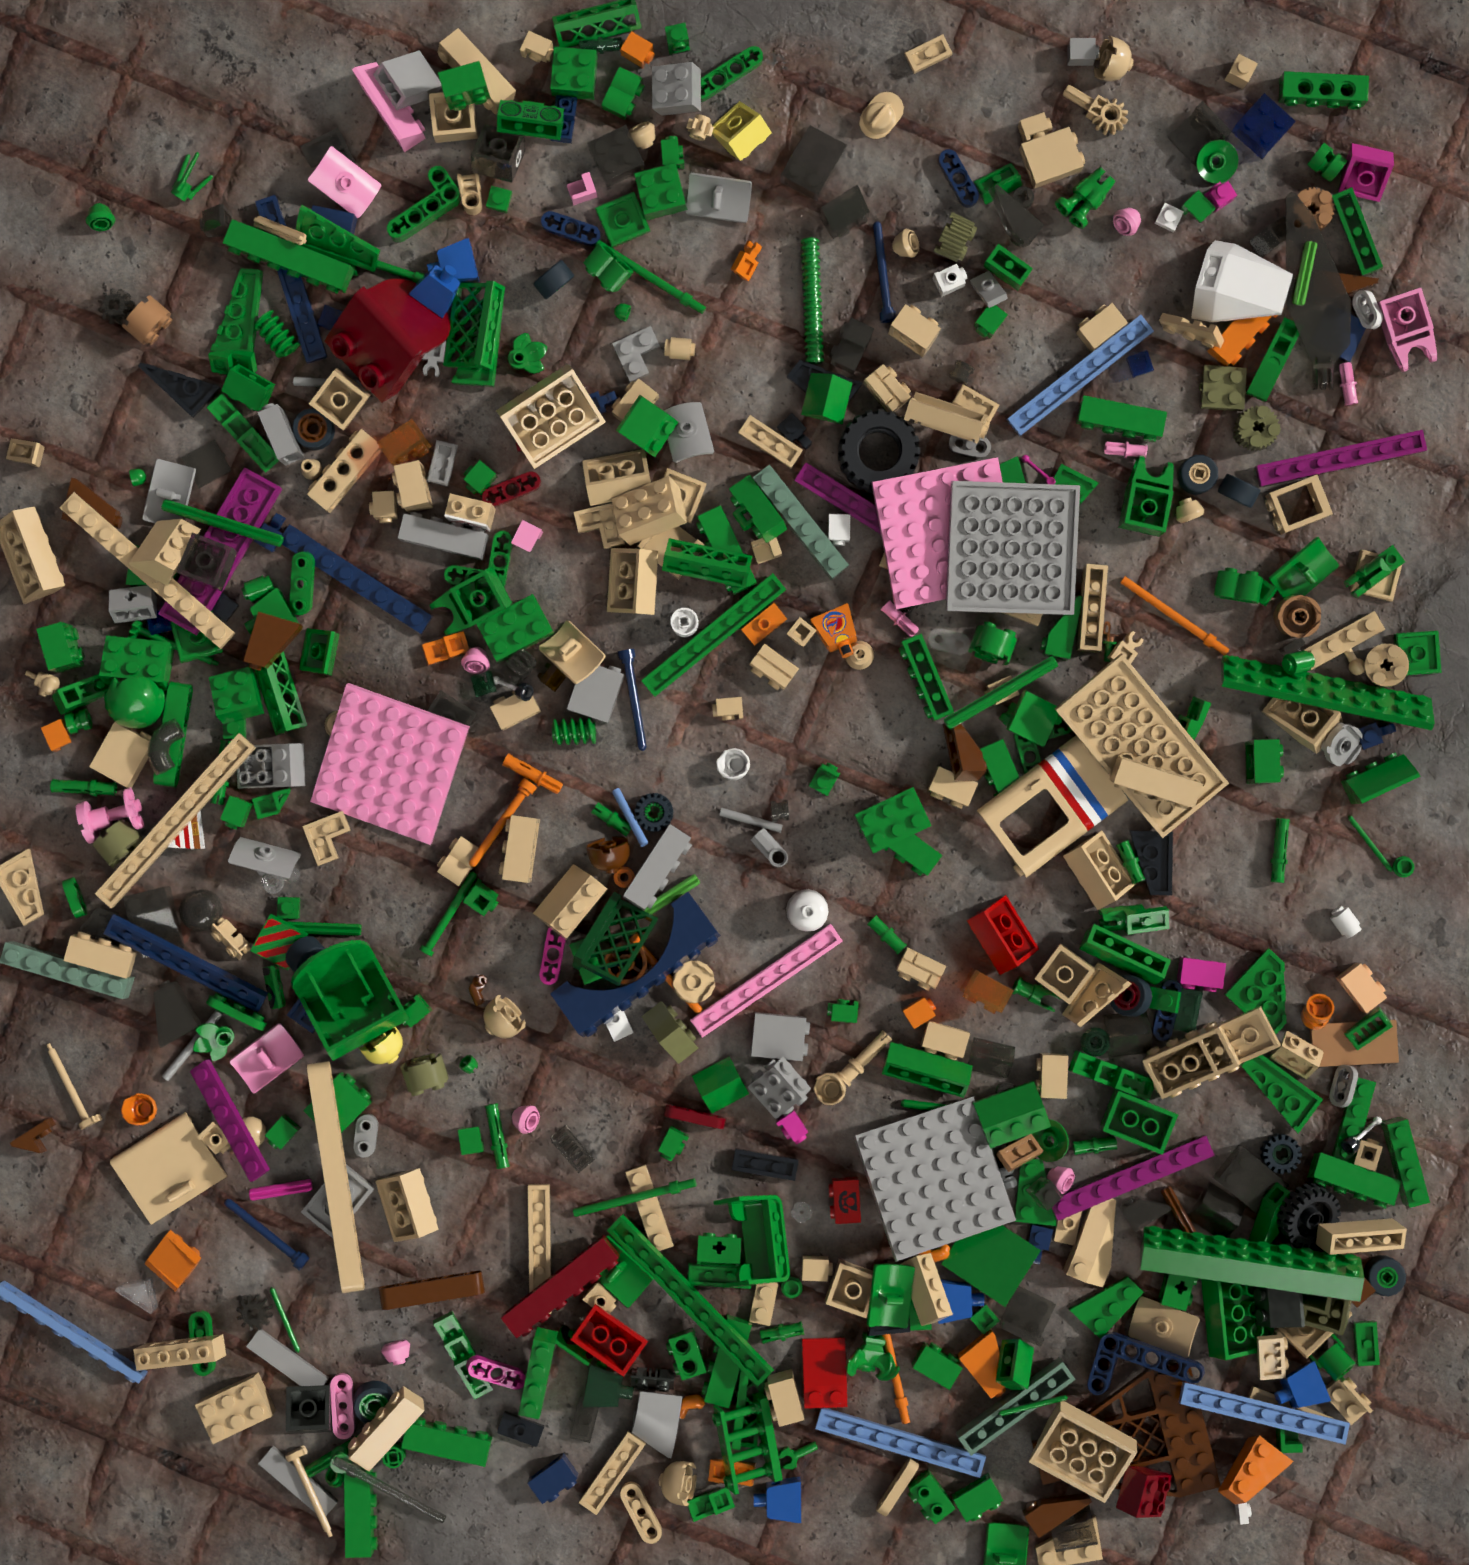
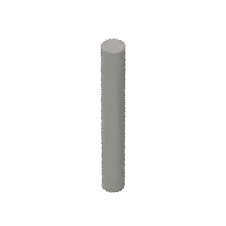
[719,808,783,833]

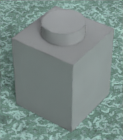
[1067,38,1099,66]

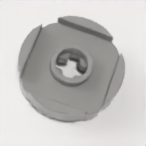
[1321,723,1362,766]

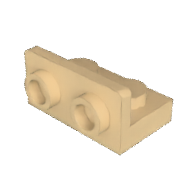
[1270,1031,1324,1079]
[1256,1330,1289,1380]
[1326,1377,1373,1425]

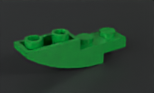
[1246,317,1304,403]

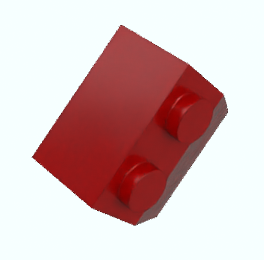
[802,1337,847,1408]

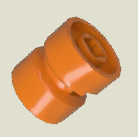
[1301,994,1334,1030]

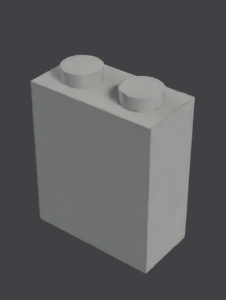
[373,50,442,110]
[257,403,305,466]
[567,664,625,723]
[751,1012,810,1061]

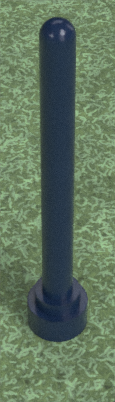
[873,221,897,323]
[618,649,647,751]
[224,1199,310,1271]

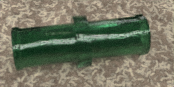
[579,36,622,54]

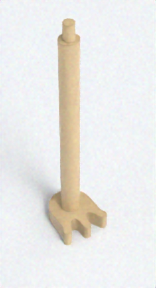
[46,1043,102,1130]
[285,1445,333,1537]

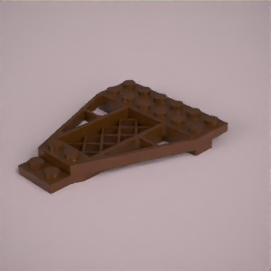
[1031,1362,1221,1498]

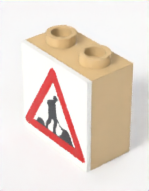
[444,493,496,532]

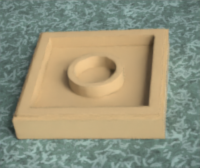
[663,468,707,524]
[1350,550,1402,602]

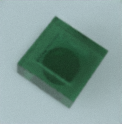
[471,671,497,697]

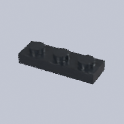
[732,1148,799,1181]

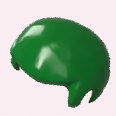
[104,676,165,729]

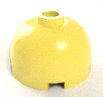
[359,1027,403,1064]

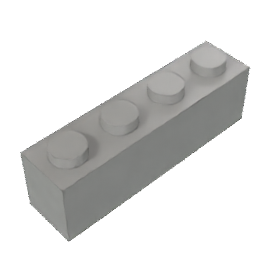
[398,512,489,561]
[623,824,692,911]

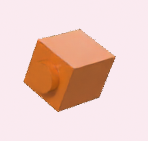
[620,31,655,69]
[901,996,936,1029]

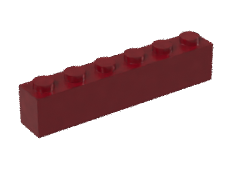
[501,1235,619,1339]

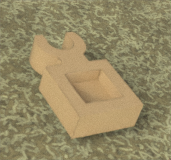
[1107,631,1143,664]

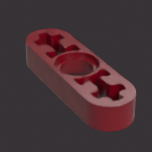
[482,471,541,508]
[664,1105,726,1129]

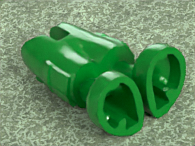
[1055,167,1116,229]

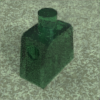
[583,1365,634,1407]

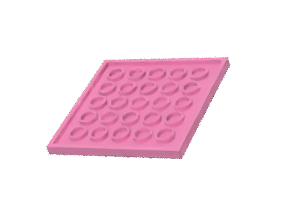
[871,457,1003,609]
[310,683,470,845]

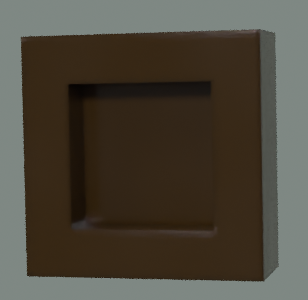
[537,663,567,692]

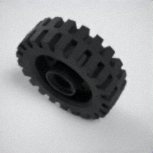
[1277,1183,1341,1249]

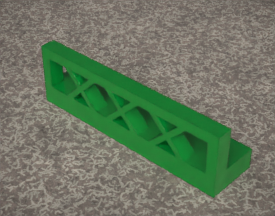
[552,0,642,47]
[662,538,752,588]
[254,651,308,736]
[732,1369,765,1450]

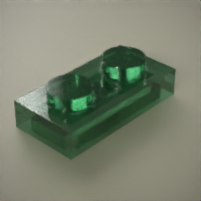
[1173,987,1203,1033]

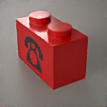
[828,1177,861,1224]

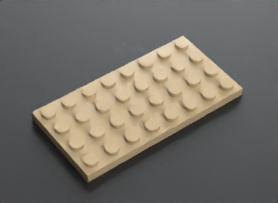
[1055,653,1229,838]

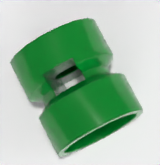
[1307,143,1348,183]

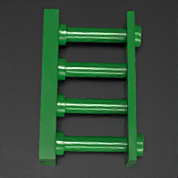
[712,1392,783,1495]

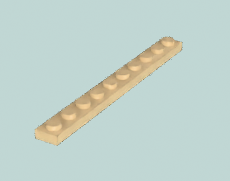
[60,492,235,649]
[95,733,256,908]

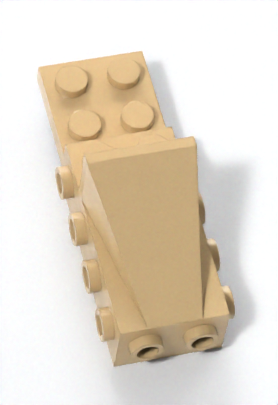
[1143,1006,1281,1099]

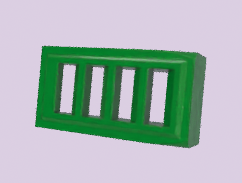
[1344,1007,1393,1051]

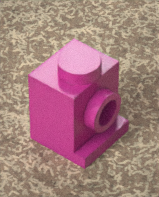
[1204,181,1237,213]
[776,1109,808,1144]

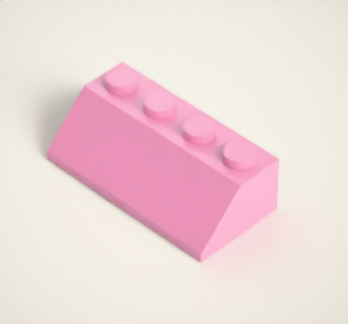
[352,62,426,152]

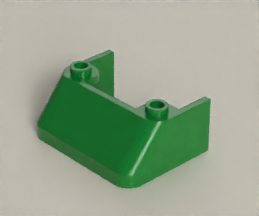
[714,1195,790,1288]

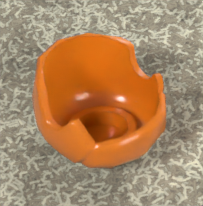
[121,1093,157,1126]

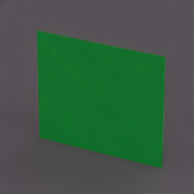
[941,1225,1041,1307]

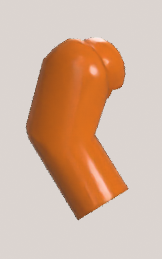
[679,1394,705,1419]

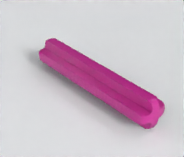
[249,1179,313,1201]

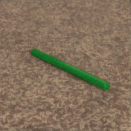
[1348,815,1393,872]
[270,1287,300,1353]
[998,1395,1068,1416]

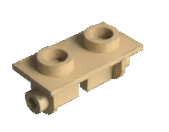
[210,917,251,960]

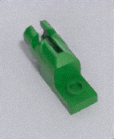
[1344,545,1405,598]
[1098,904,1169,935]

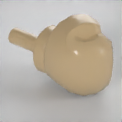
[25,670,60,697]

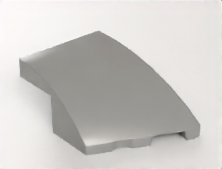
[631,1391,682,1458]

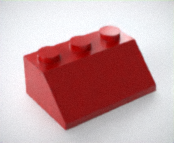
[966,895,1039,975]
[571,1304,648,1377]

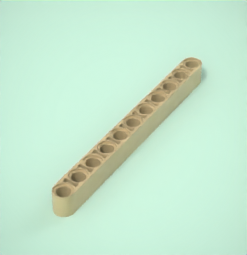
[307,1061,365,1293]

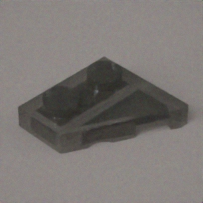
[1051,1505,1098,1552]

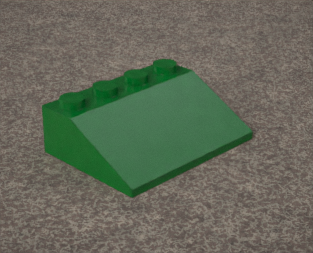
[1201,1279,1274,1360]

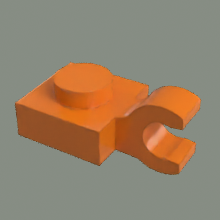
[730,240,762,281]

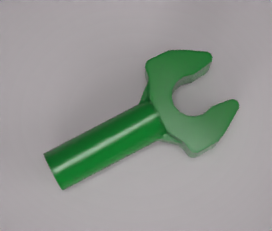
[778,1441,818,1469]

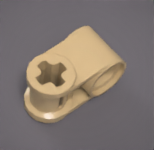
[457,171,483,215]

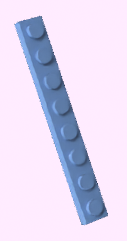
[1007,315,1154,436]
[0,1280,148,1384]
[1178,1382,1350,1445]
[815,1408,986,1478]

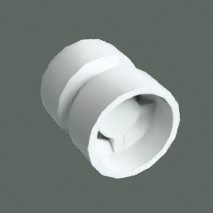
[671,608,699,637]

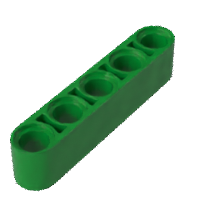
[153,681,193,788]

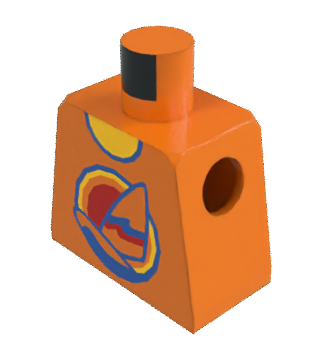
[810,603,857,658]

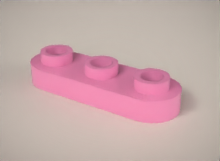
[330,1373,355,1439]

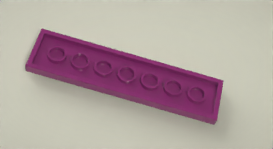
[158,467,282,636]

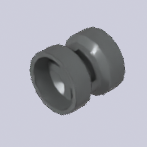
[998,1165,1018,1189]

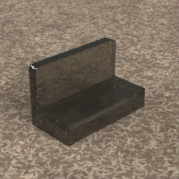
[967,1037,1015,1079]

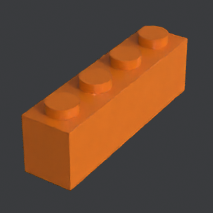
[1206,308,1284,366]

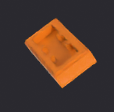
[741,603,787,646]

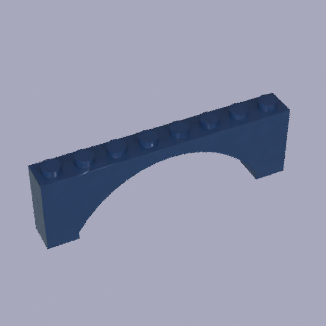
[550,892,721,1037]

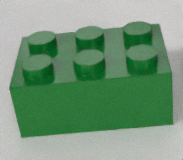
[477,594,555,663]
[99,635,174,691]
[854,787,932,854]
[1099,1088,1178,1155]

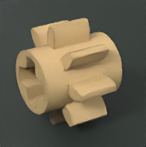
[686,114,714,141]

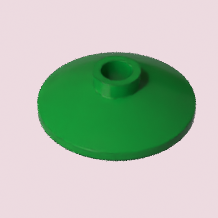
[1196,140,1239,183]
[1032,1119,1069,1162]

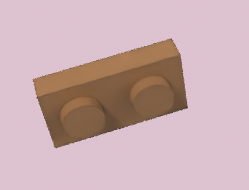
[996,1134,1043,1172]

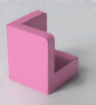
[567,172,597,206]
[511,520,543,552]

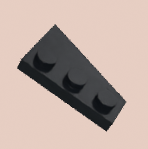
[787,360,863,402]
[1129,831,1173,895]

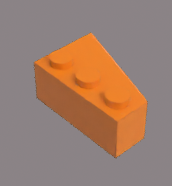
[1218,1435,1294,1504]

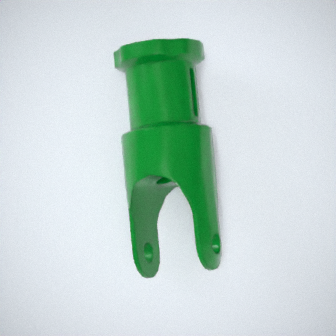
[1011,976,1061,1012]

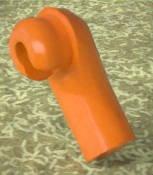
[918,1244,950,1262]

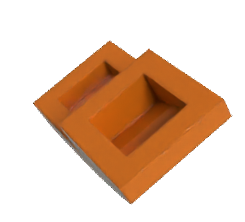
[421,631,469,666]
[708,1459,756,1487]

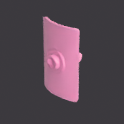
[308,146,381,218]
[230,1023,304,1093]

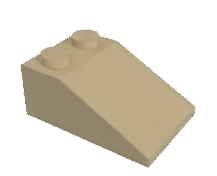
[1262,697,1343,754]

